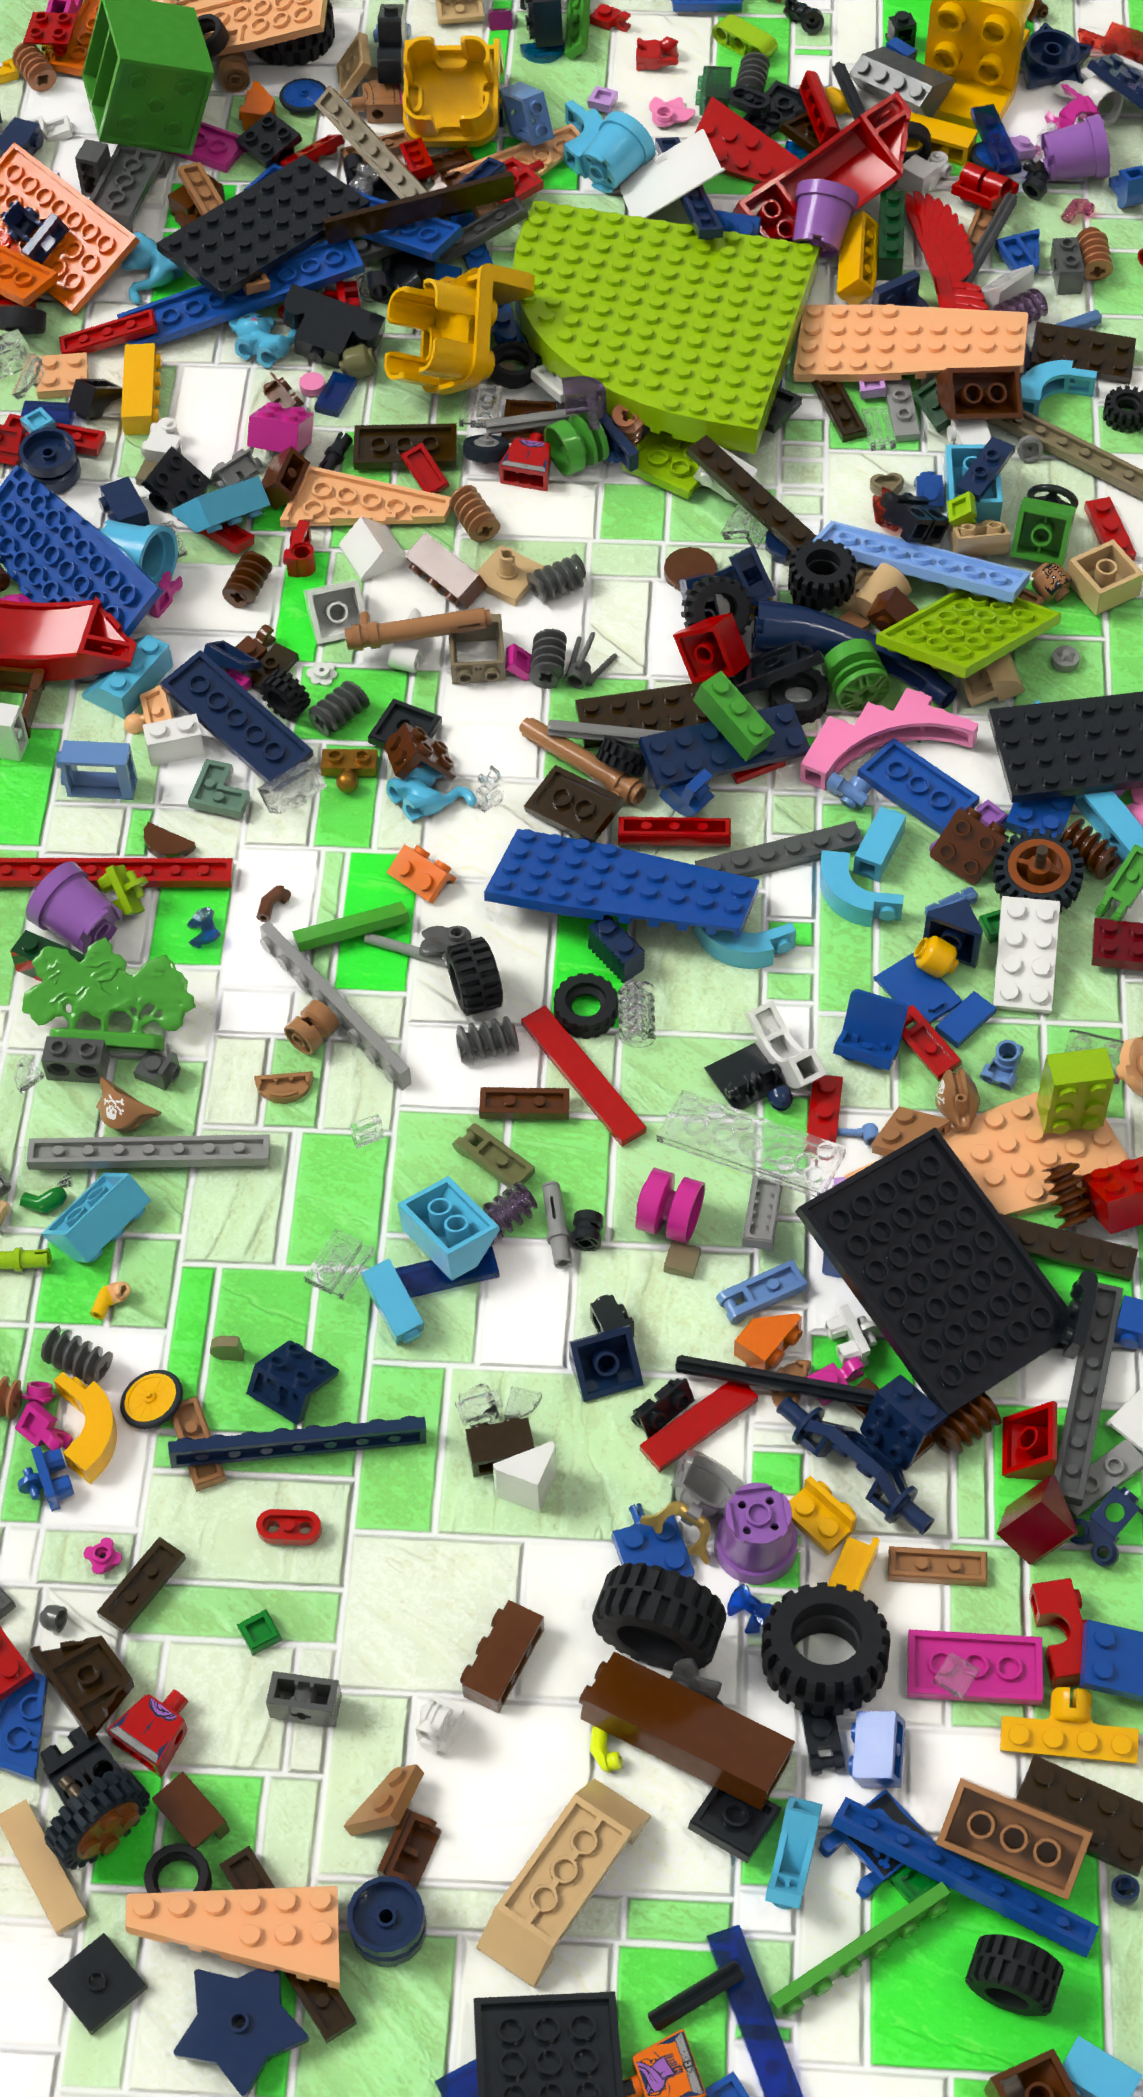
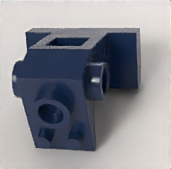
[1,200,69,264]
[713,545,776,607]

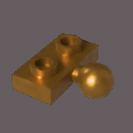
[320,749,378,793]

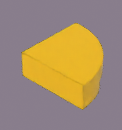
[0,58,20,84]

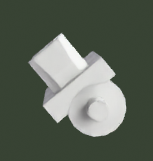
[825,1304,880,1366]

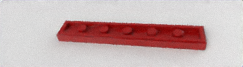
[521,1006,646,1147]

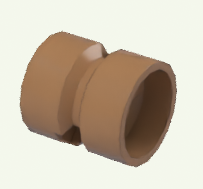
[217,51,250,93]
[284,1000,340,1055]

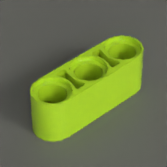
[712,14,778,58]

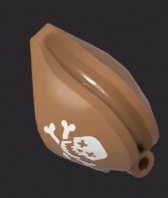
[935,1068,980,1131]
[95,1076,162,1132]

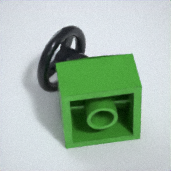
[1010,484,1079,567]

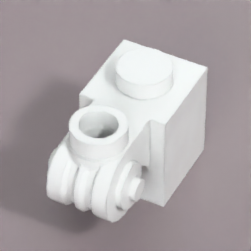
[899,151,953,195]
[141,417,184,463]
[415,1694,466,1755]

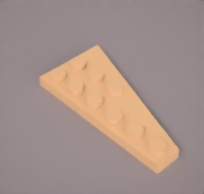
[447,123,581,219]
[280,466,451,527]
[125,1886,340,1990]

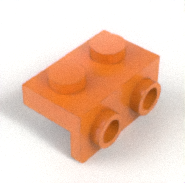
[386,844,456,904]

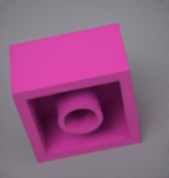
[247,402,314,453]

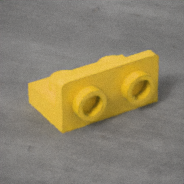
[789,1476,857,1556]

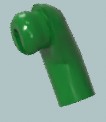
[20,1187,67,1214]

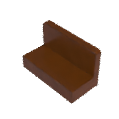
[152,1772,230,1849]

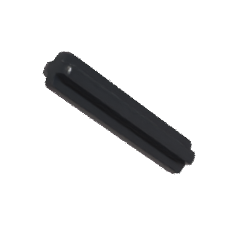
[648,1961,745,2031]

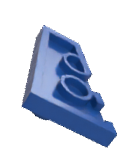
[0,1672,48,1783]

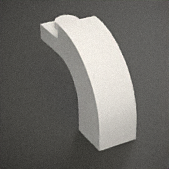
[745,1000,827,1089]

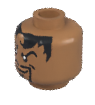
[1031,562,1071,602]

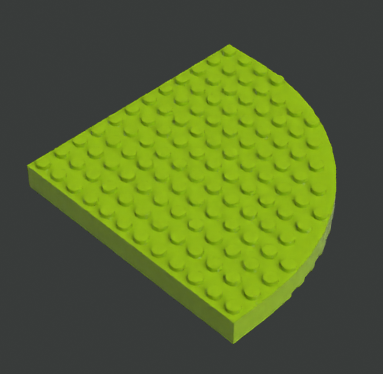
[513,200,820,454]

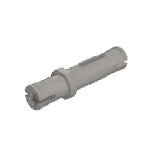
[542,1181,572,1269]

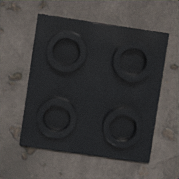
[704,1043,786,1112]

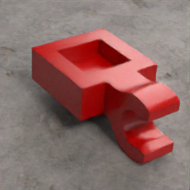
[589,3,631,32]

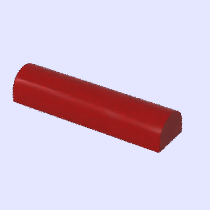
[799,70,841,146]
[618,817,731,847]

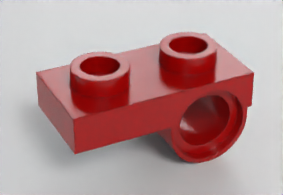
[283,520,316,578]

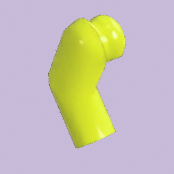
[590,1726,623,1773]

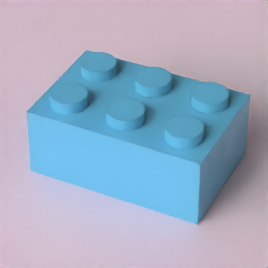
[943,444,1003,523]

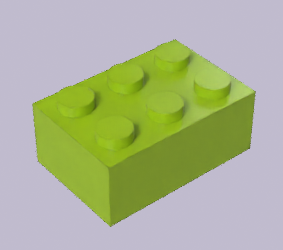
[1036,1047,1115,1134]

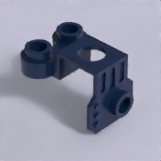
[1070,1486,1143,1568]

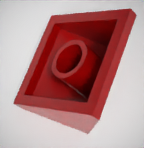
[1002,1401,1057,1480]

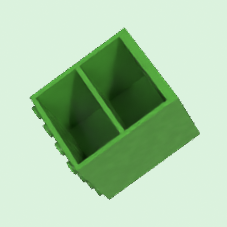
[82,0,215,155]

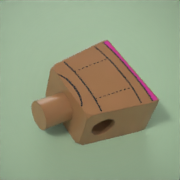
[350,79,403,124]

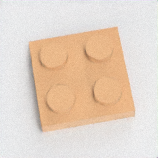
[36,352,88,399]

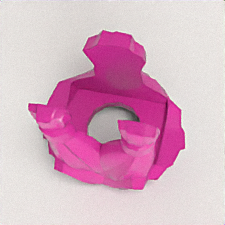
[1044,83,1103,130]

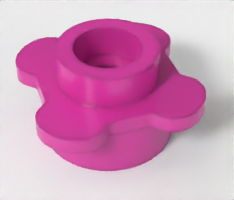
[21,1381,57,1406]
[84,1537,122,1574]

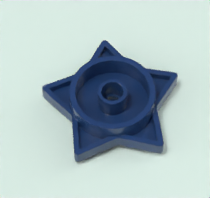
[1020,23,1092,90]
[173,1968,310,2097]

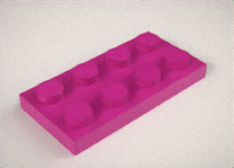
[907,1629,1043,1705]

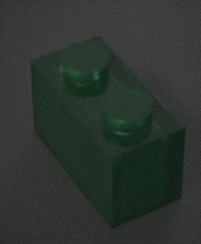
[695,66,732,116]

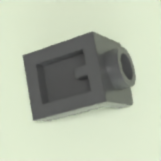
[133,1050,181,1091]

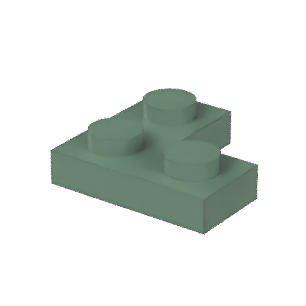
[188,759,251,819]

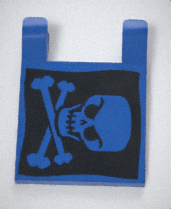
[818,1789,933,1899]

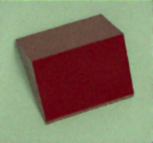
[996,1475,1079,1565]

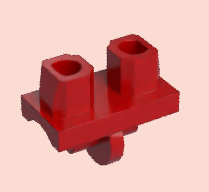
[323,280,360,308]

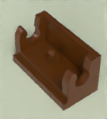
[377,1808,442,1890]

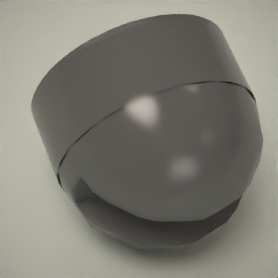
[39,1605,67,1633]

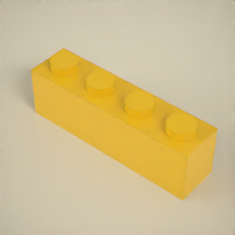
[906,112,978,166]
[837,210,879,305]
[121,343,162,435]

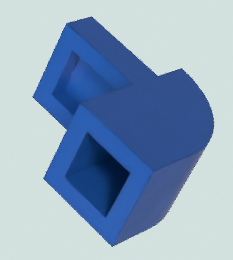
[1109,166,1143,208]
[659,768,715,817]

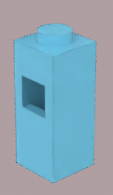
[853,806,907,882]
[361,1259,424,1344]

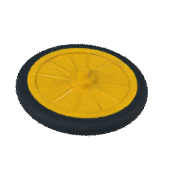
[120,1370,183,1429]

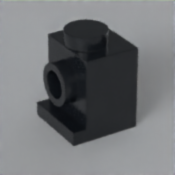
[885,11,917,47]
[590,1294,634,1337]

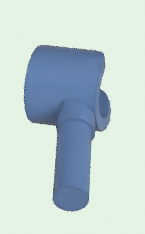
[837,1123,879,1146]

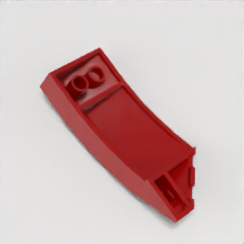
[0,596,137,681]

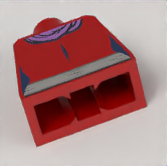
[499,432,551,491]
[107,1689,188,1778]

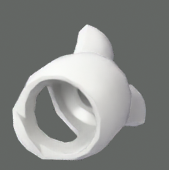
[1053,67,1124,125]

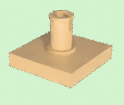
[336,31,378,99]
[477,545,544,606]

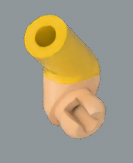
[90,1281,131,1320]

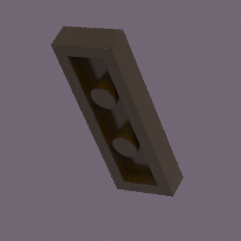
[97,1537,186,1634]

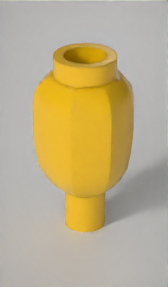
[824,86,852,116]

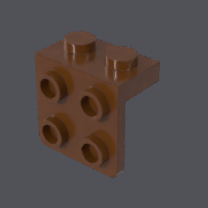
[384,722,457,781]
[930,806,1010,884]

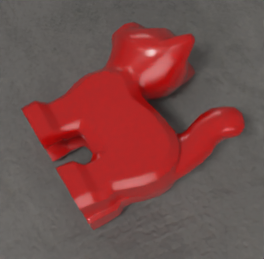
[636,36,679,70]

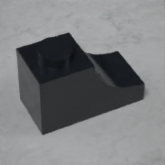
[67,379,122,420]

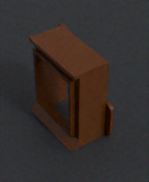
[0,666,45,738]

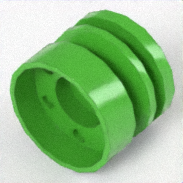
[544,409,609,476]
[822,639,891,712]

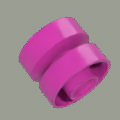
[635,1168,705,1244]

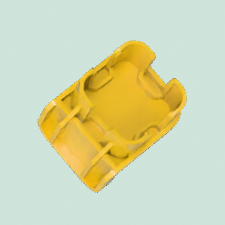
[925,0,1035,133]
[402,35,504,148]
[384,263,535,395]

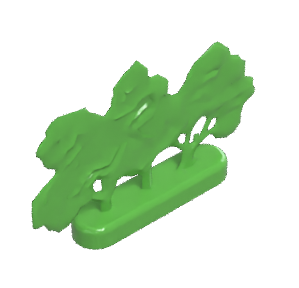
[22,937,196,1051]

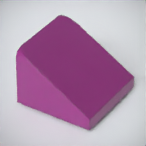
[488,8,512,31]

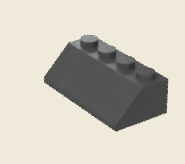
[849,46,956,118]

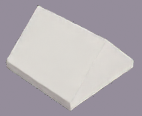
[981,265,1035,311]
[339,517,409,582]
[493,1441,557,1513]

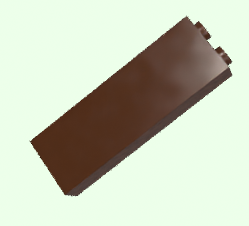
[579,1651,795,1811]

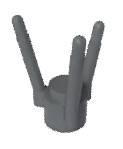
[564,632,617,689]

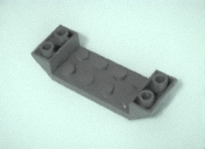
[89,145,175,234]

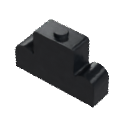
[377,4,408,83]
[283,284,386,369]

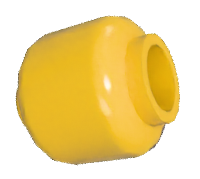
[913,935,959,978]

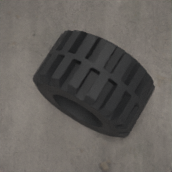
[788,539,857,611]
[681,576,754,635]
[446,937,503,1016]
[965,1934,1064,2016]

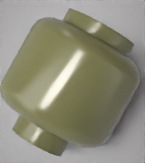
[339,344,378,381]

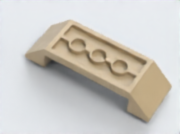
[476,1778,651,1988]

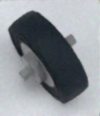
[463,433,509,464]

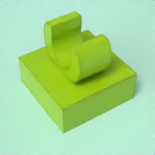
[947,491,977,527]

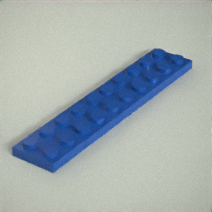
[243,164,463,261]
[117,239,366,346]

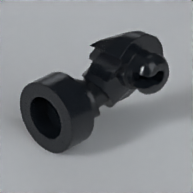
[783,0,824,34]
[1022,159,1049,201]

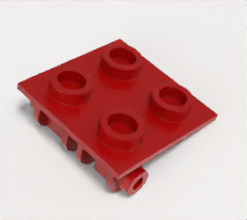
[23,11,78,57]

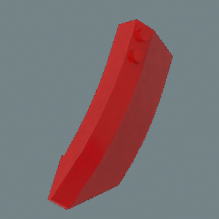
[733,91,911,242]

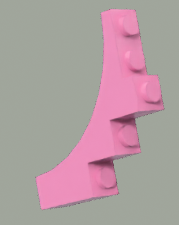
[800,688,978,790]

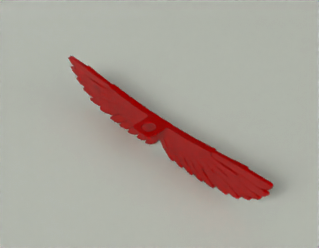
[905,191,989,310]

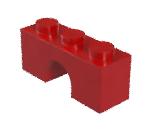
[1029,1578,1087,1690]

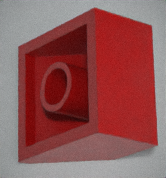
[673,612,751,683]

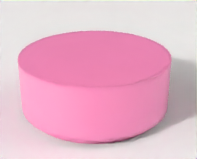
[299,372,325,397]

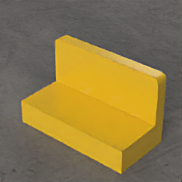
[827,1537,880,1592]

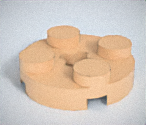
[1116,1036,1143,1097]

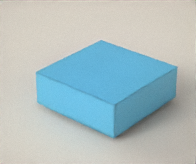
[20,407,56,433]

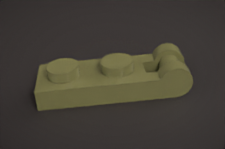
[452,1123,535,1192]

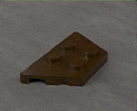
[30,1636,135,1740]

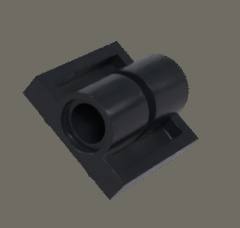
[235,111,302,169]
[141,446,211,512]

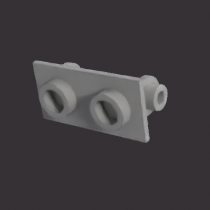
[209,447,262,489]

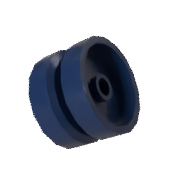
[19,428,81,494]
[347,1876,427,1967]

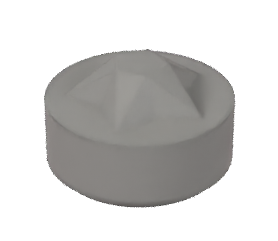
[1016,435,1044,463]
[1051,646,1080,673]

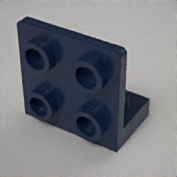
[872,270,930,307]
[246,1340,339,1425]

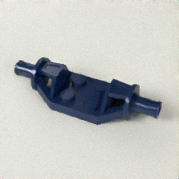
[776,1397,935,1535]

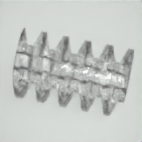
[618,980,656,1048]

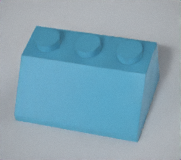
[171,476,270,534]
[82,634,173,719]
[41,1172,151,1263]
[397,1176,500,1281]

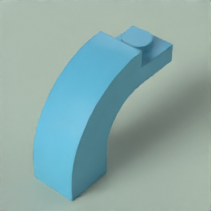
[563,99,603,176]
[1020,360,1097,417]
[819,850,904,927]
[693,923,796,969]
[765,1796,823,1909]

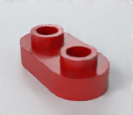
[256,1509,322,1546]

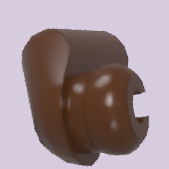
[256,885,291,922]

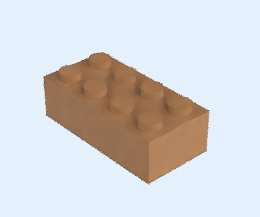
[936,1777,1093,1900]

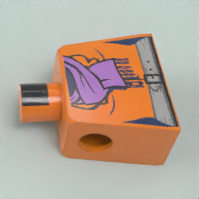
[623,2029,706,2097]

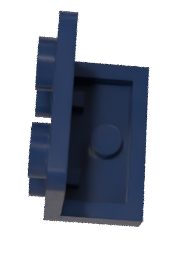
[860,1374,948,1470]

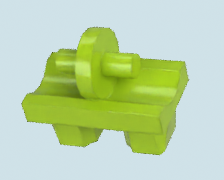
[97,864,148,916]

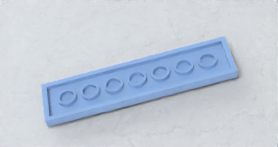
[813,520,1031,603]

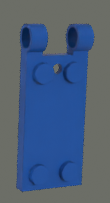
[1079,1620,1143,1702]

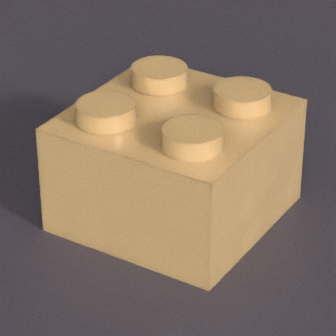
[1067,539,1143,615]

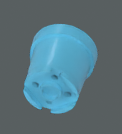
[577,111,656,193]
[98,520,178,584]

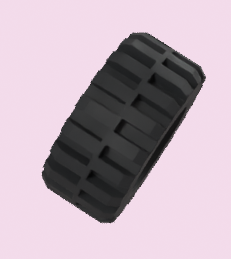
[253,0,335,67]
[592,1563,727,1671]
[761,1582,891,1716]

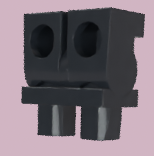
[880,491,950,544]
[40,1726,122,1806]

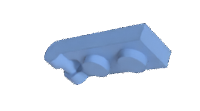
[716,1259,808,1325]

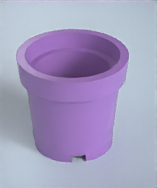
[1041,114,1110,182]
[792,179,859,258]
[26,861,123,954]
[714,1483,798,1585]

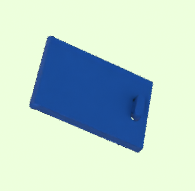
[873,952,962,1024]

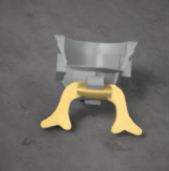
[640,1450,744,1564]

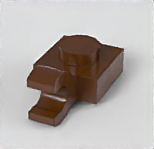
[235,624,276,672]

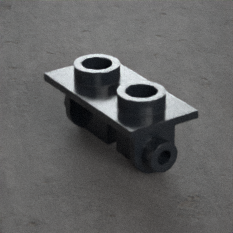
[630,1378,695,1439]

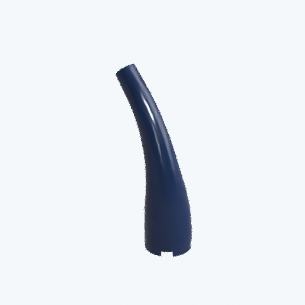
[751,600,958,709]

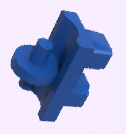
[17,1446,75,1512]

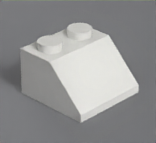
[303,579,365,644]

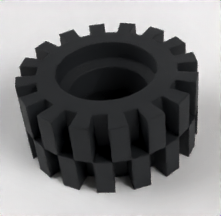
[1103,385,1143,433]
[259,669,311,721]
[596,736,647,777]

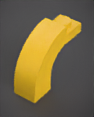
[54,1372,117,1485]

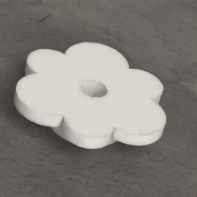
[306,662,338,687]

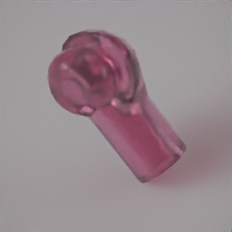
[1061,198,1095,224]

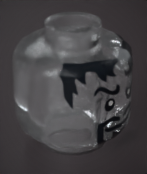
[455,1383,504,1428]

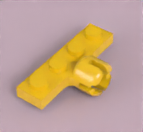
[999,1687,1139,1764]

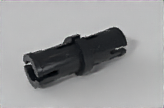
[318,432,353,471]

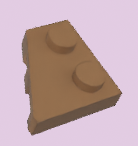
[871,1106,952,1156]
[344,1764,424,1836]

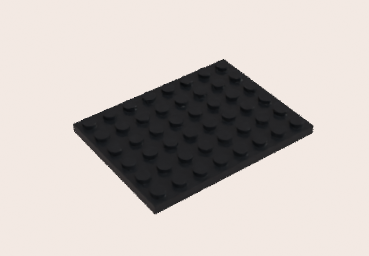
[795,1127,1071,1416]

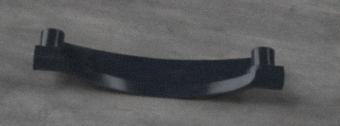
[343,153,435,304]

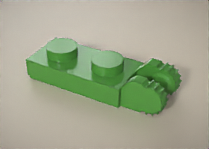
[1095,844,1143,922]

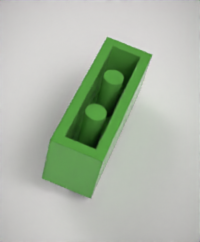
[693,671,775,762]

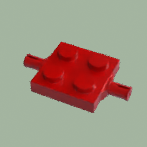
[497,156,545,205]

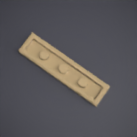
[0,1799,88,1936]

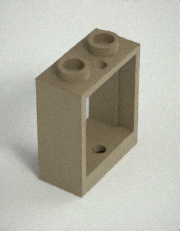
[449,614,506,684]

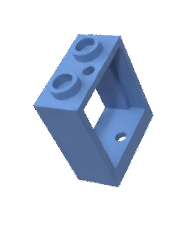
[499,82,554,146]
[56,740,137,800]

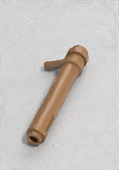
[345,607,492,652]
[519,717,647,805]

